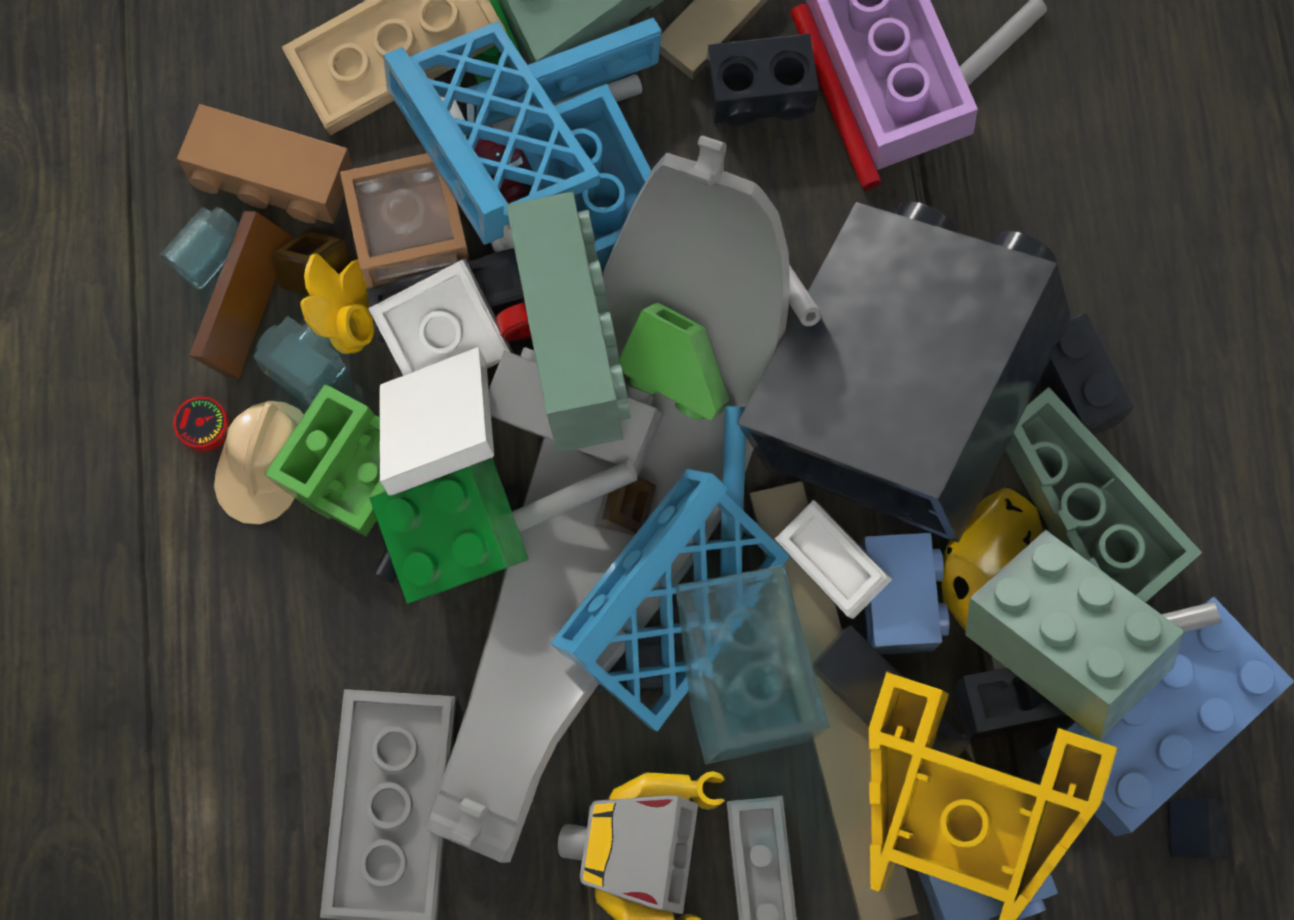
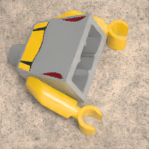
[558,771,725,920]

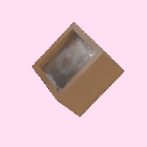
[340,153,470,289]

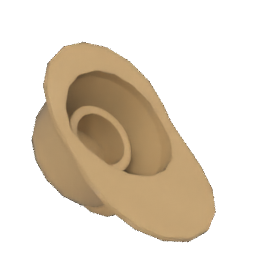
[214,401,304,524]

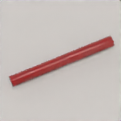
[790,4,882,191]

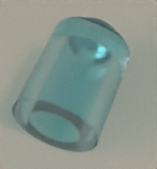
[160,207,239,290]

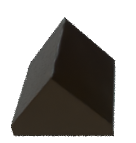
[595,475,656,536]

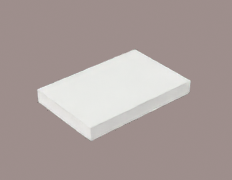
[380,347,494,495]

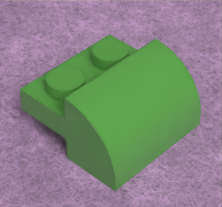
[265,384,386,537]

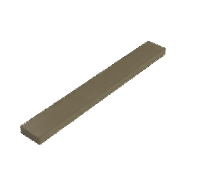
[749,481,918,920]

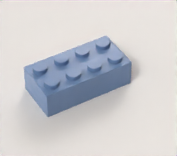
[1038,597,1294,837]

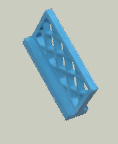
[384,21,600,245]
[550,469,790,731]

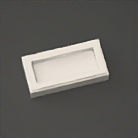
[775,500,893,619]

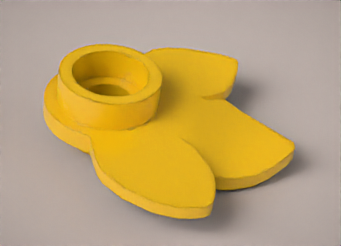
[300,254,374,354]

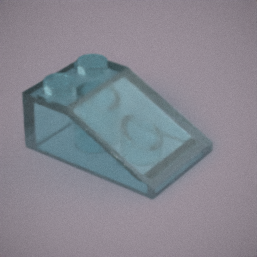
[676,565,830,765]

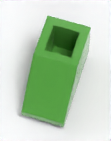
[619,302,730,421]

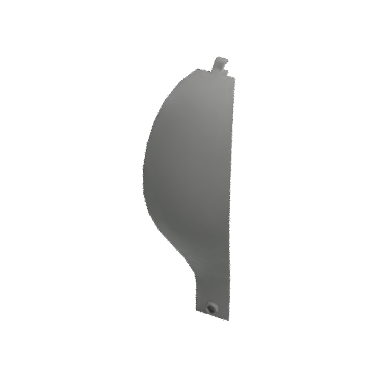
[426,135,790,863]

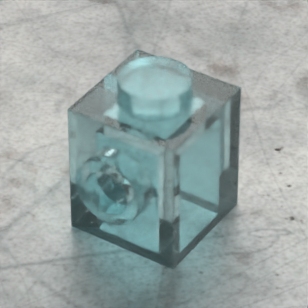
[253,316,346,407]

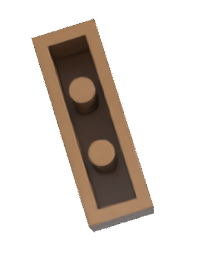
[177,104,354,224]

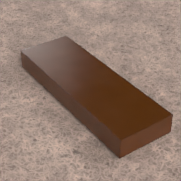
[189,211,292,379]

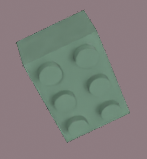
[965,530,1185,740]

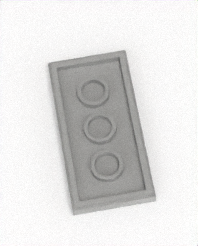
[320,689,457,920]

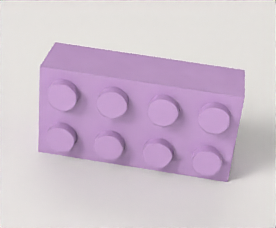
[806,0,978,170]

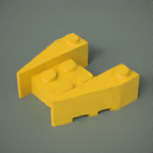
[869,672,1118,920]

